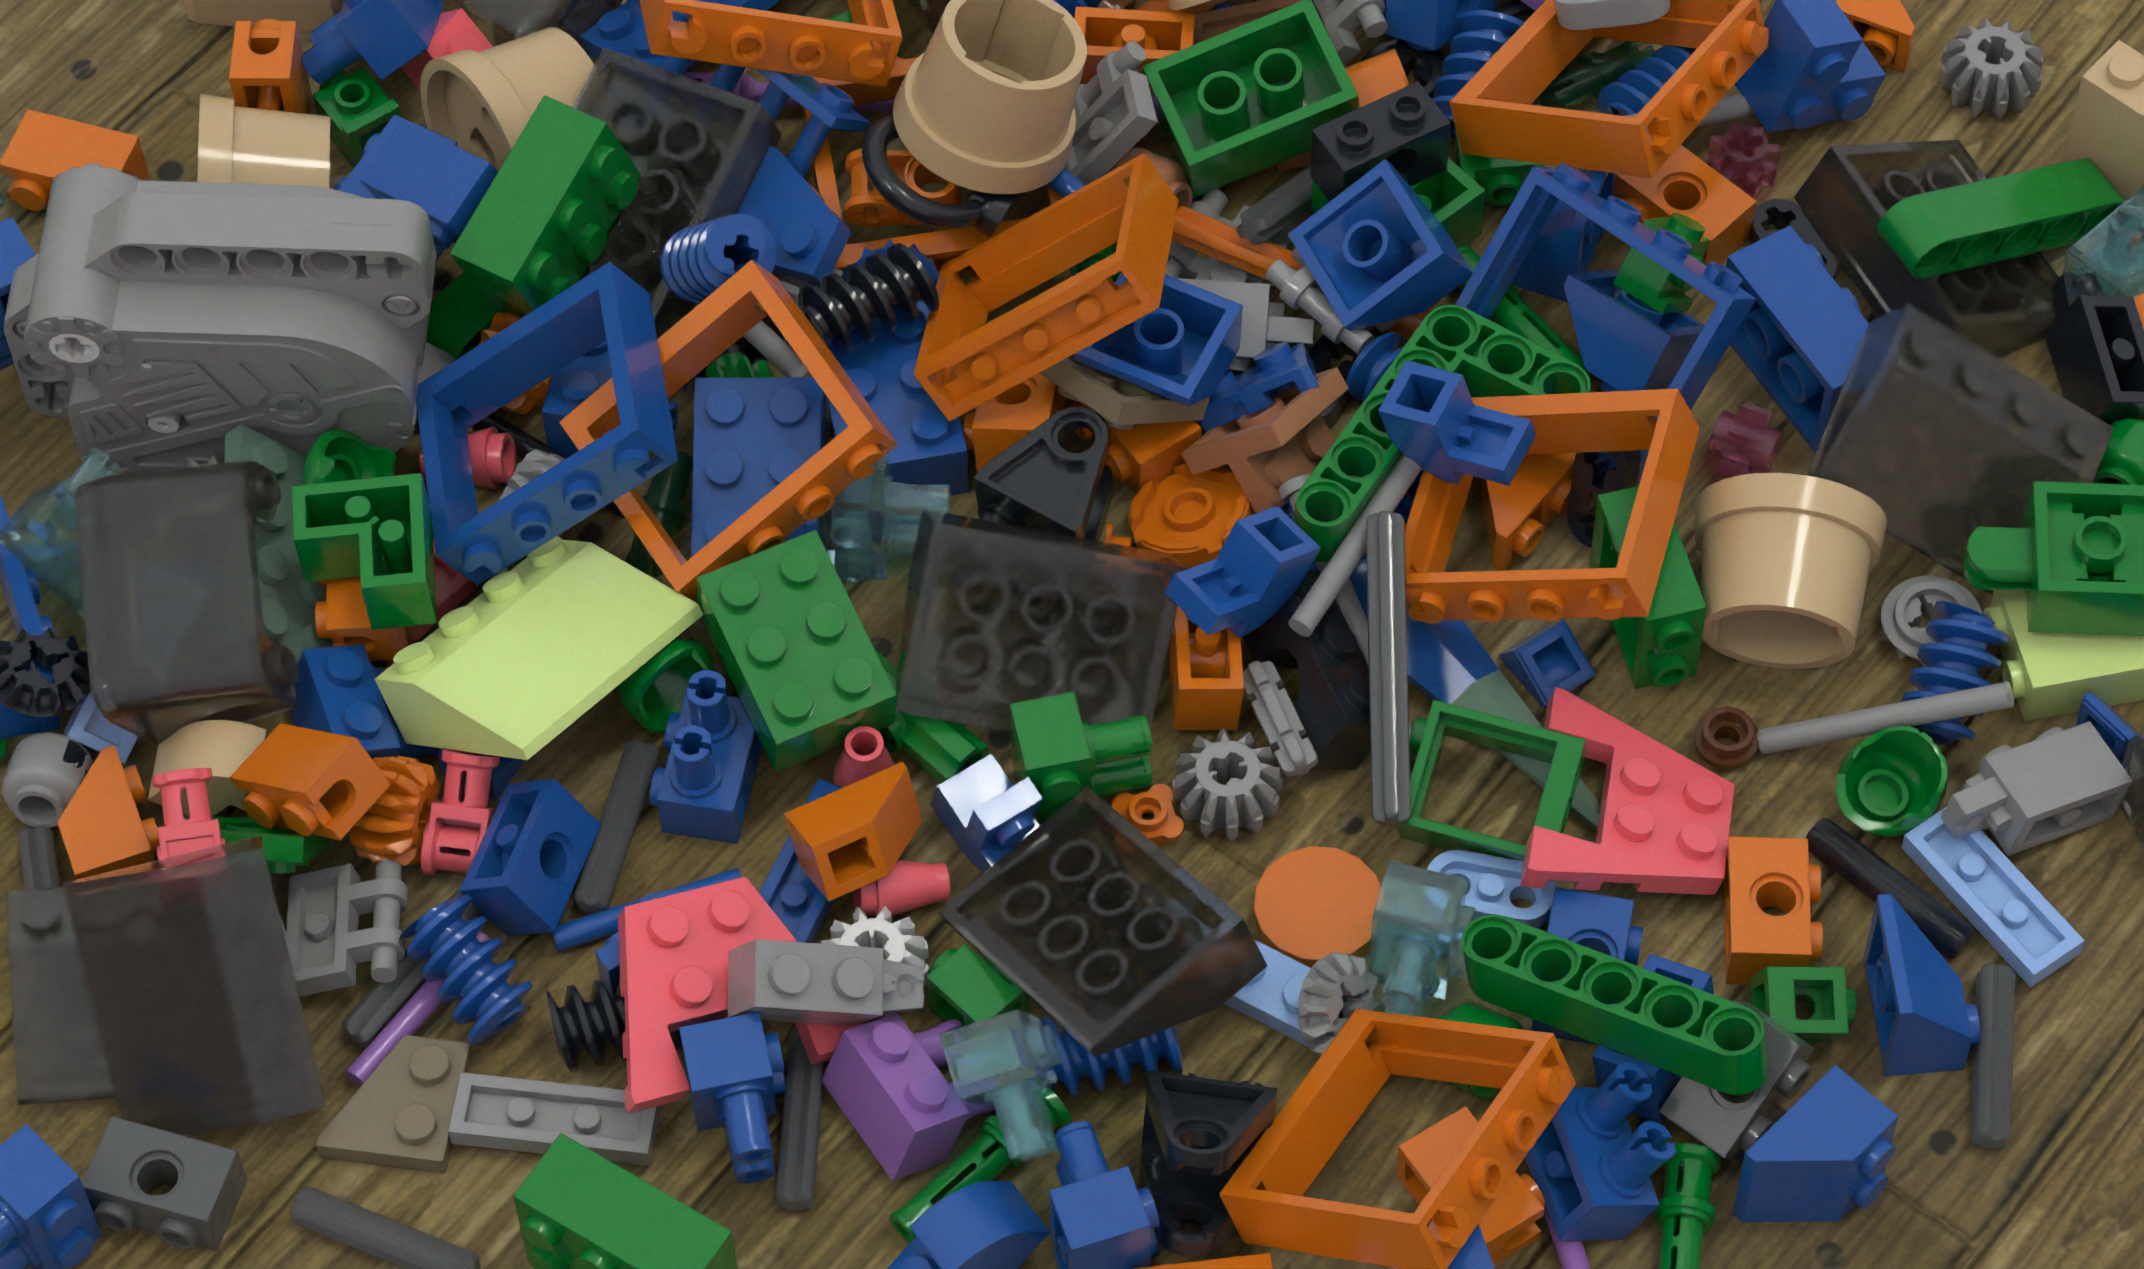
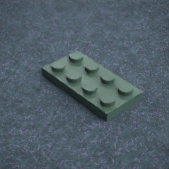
[224,424,333,679]

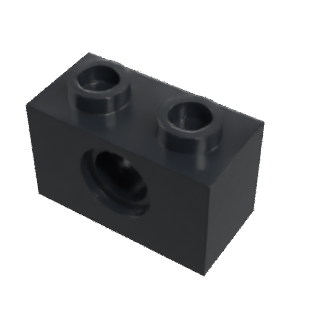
[1310,81,1450,202]

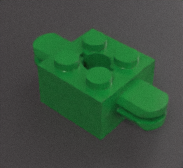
[1962,481,2144,636]

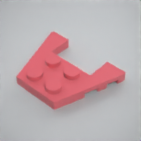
[1520,687,1735,895]
[618,877,863,1114]

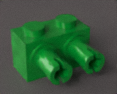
[1010,692,1153,835]

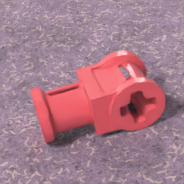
[421,749,500,876]
[151,768,232,906]

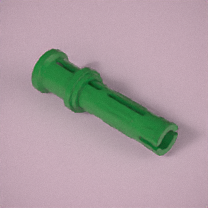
[889,1078,1072,1244]
[1654,1143,1721,1269]

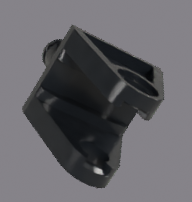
[950,406,1113,609]
[1139,1070,1278,1257]

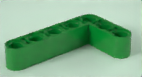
[1293,305,1591,562]

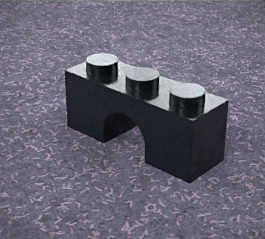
[1243,570,1370,770]

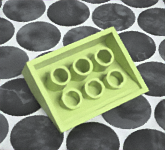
[374,536,703,760]

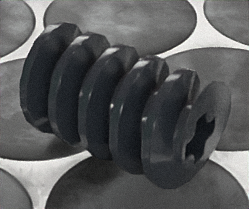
[798,243,939,354]
[546,976,682,1072]

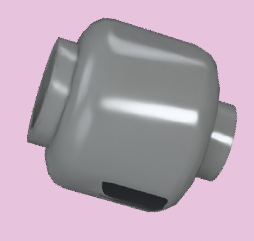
[2,732,93,828]

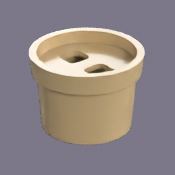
[893,0,1087,194]
[420,27,618,171]
[197,94,330,188]
[1695,473,1887,669]

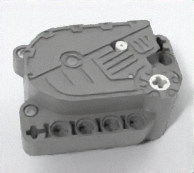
[4,163,454,474]

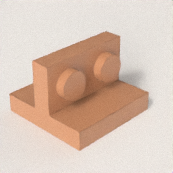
[1181,367,1349,513]

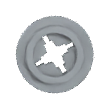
[1880,576,1983,667]
[1298,952,1382,1057]

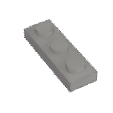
[448,1072,661,1166]

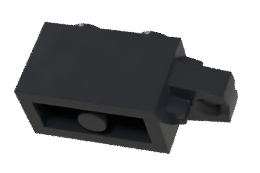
[2044,272,2144,441]

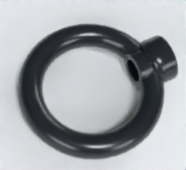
[862,114,1016,237]

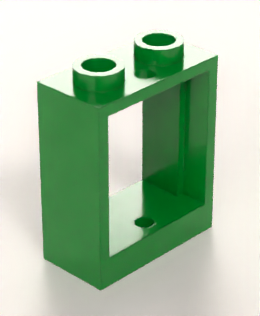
[1589,486,1707,689]
[1398,700,1586,862]

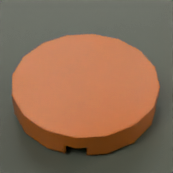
[1128,463,1255,568]
[1254,846,1384,968]

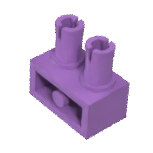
[822,1013,1008,1181]

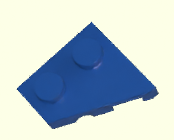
[737,146,852,285]
[1199,342,1319,432]

